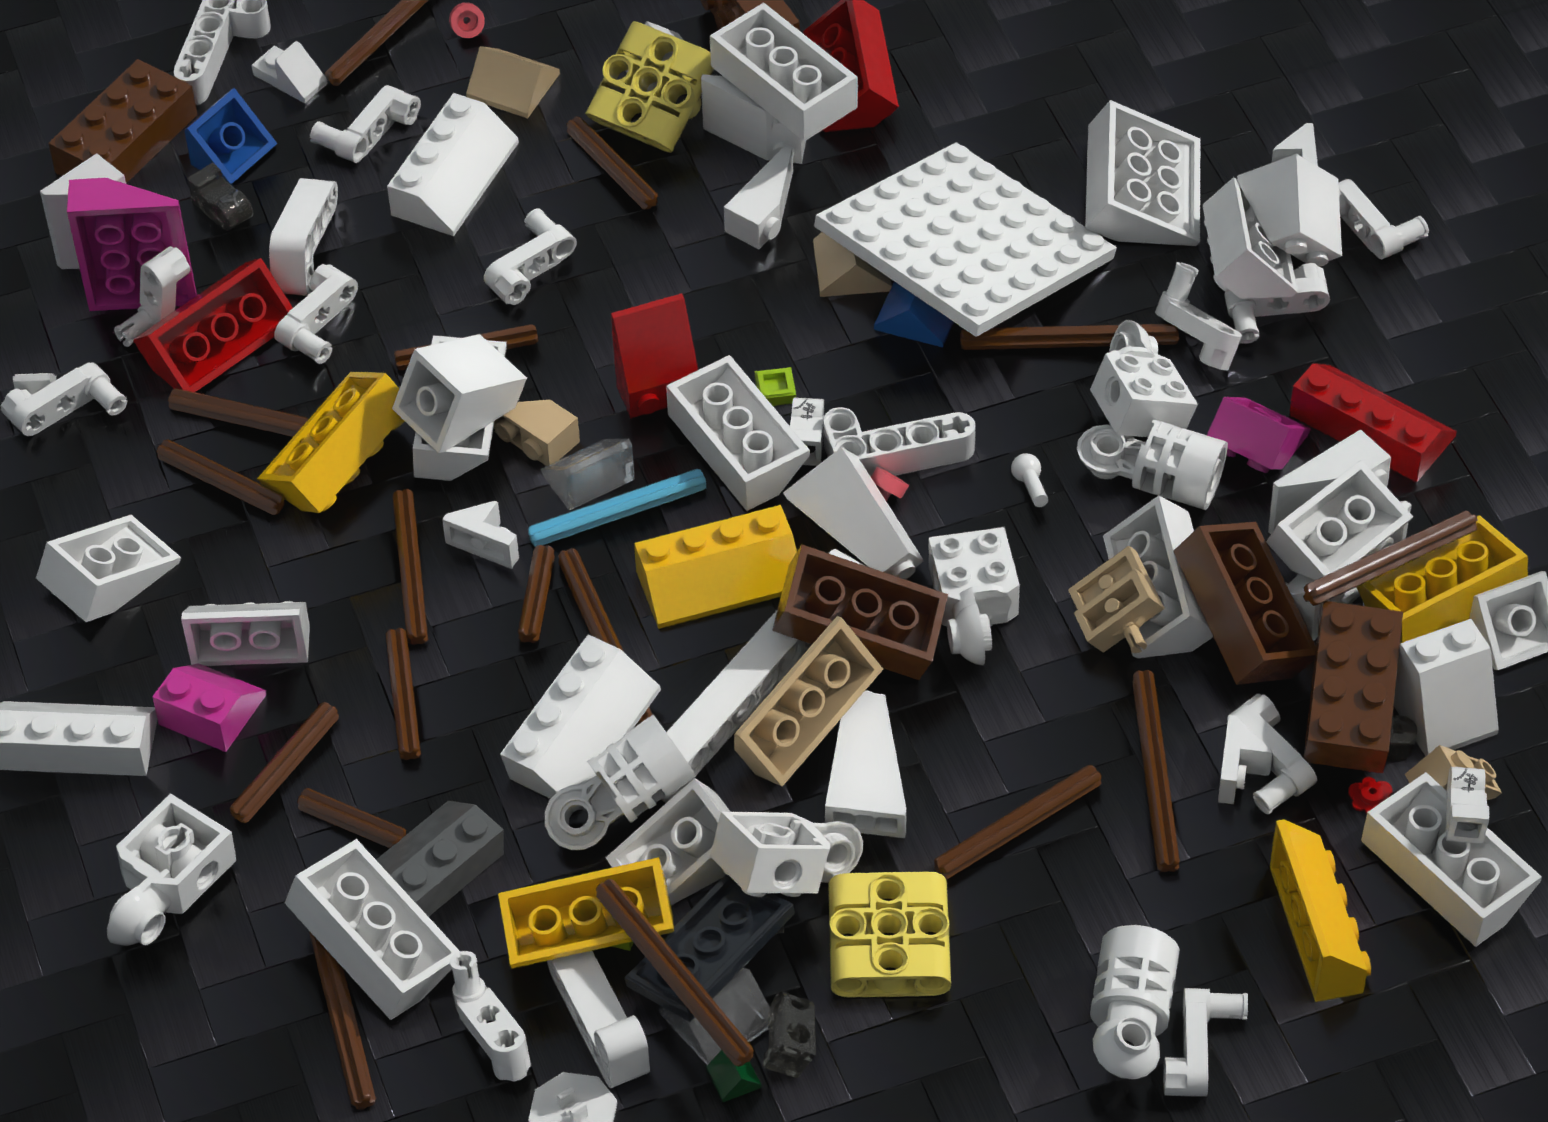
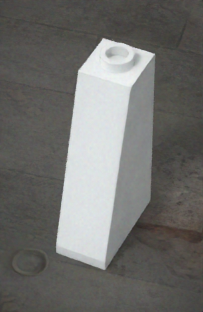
[783,447,924,580]
[825,691,906,838]

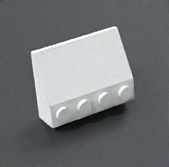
[1085,100,1200,246]

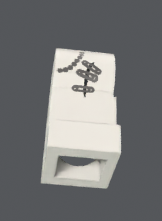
[790,398,824,466]
[1446,767,1489,844]

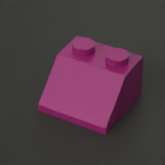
[1207,397,1311,473]
[152,663,266,752]

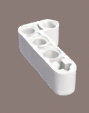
[173,0,271,105]
[269,178,338,296]
[823,407,975,477]
[547,951,650,1088]

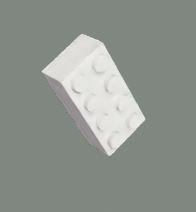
[710,2,858,141]

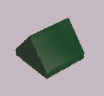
[706,1050,762,1102]

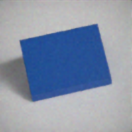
[184,88,277,186]
[874,281,954,347]

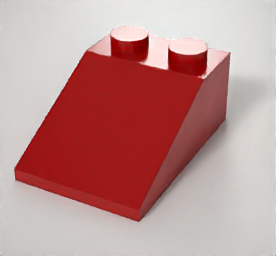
[611,293,698,418]

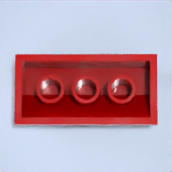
[803,0,899,132]
[133,258,293,392]
[1289,363,1457,482]

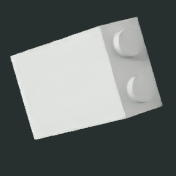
[1237,154,1342,267]
[392,334,527,453]
[1394,619,1499,756]

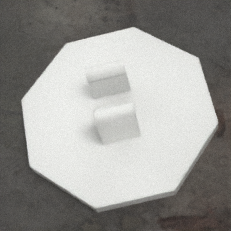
[528,1072,617,1122]

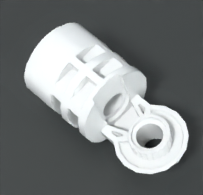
[1077,419,1228,510]
[545,715,697,850]
[1090,925,1180,1079]

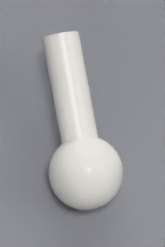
[1011,453,1048,507]

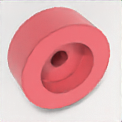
[449,3,485,38]
[871,466,909,502]

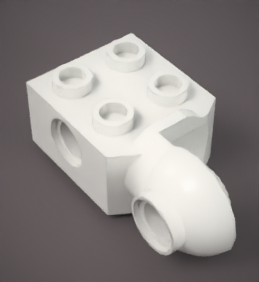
[1090,320,1198,437]
[928,527,1020,665]
[107,793,236,946]
[710,812,863,897]

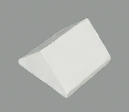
[1469,571,1548,670]

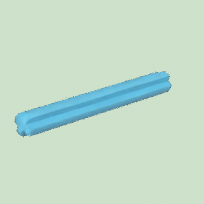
[528,469,706,547]

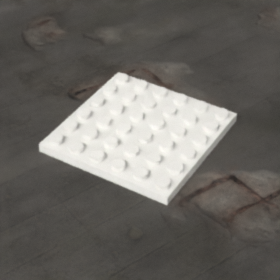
[814,142,1117,337]

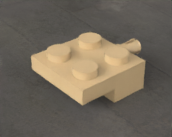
[1068,546,1165,653]

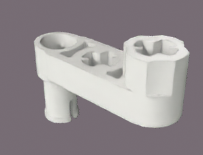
[310,85,421,163]
[1338,179,1429,259]
[484,209,577,305]
[114,246,191,347]
[1155,262,1242,370]
[1224,263,1330,344]
[274,264,358,364]
[1,362,127,436]
[1227,694,1317,814]
[450,951,531,1082]
[1163,988,1248,1097]

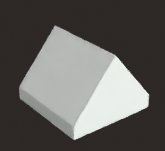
[13,373,56,395]

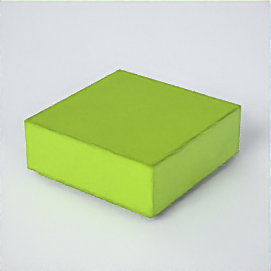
[755,367,796,406]

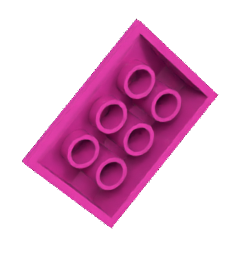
[67,178,197,311]

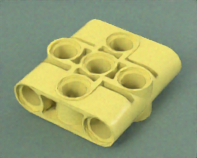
[585,21,714,153]
[829,872,951,997]

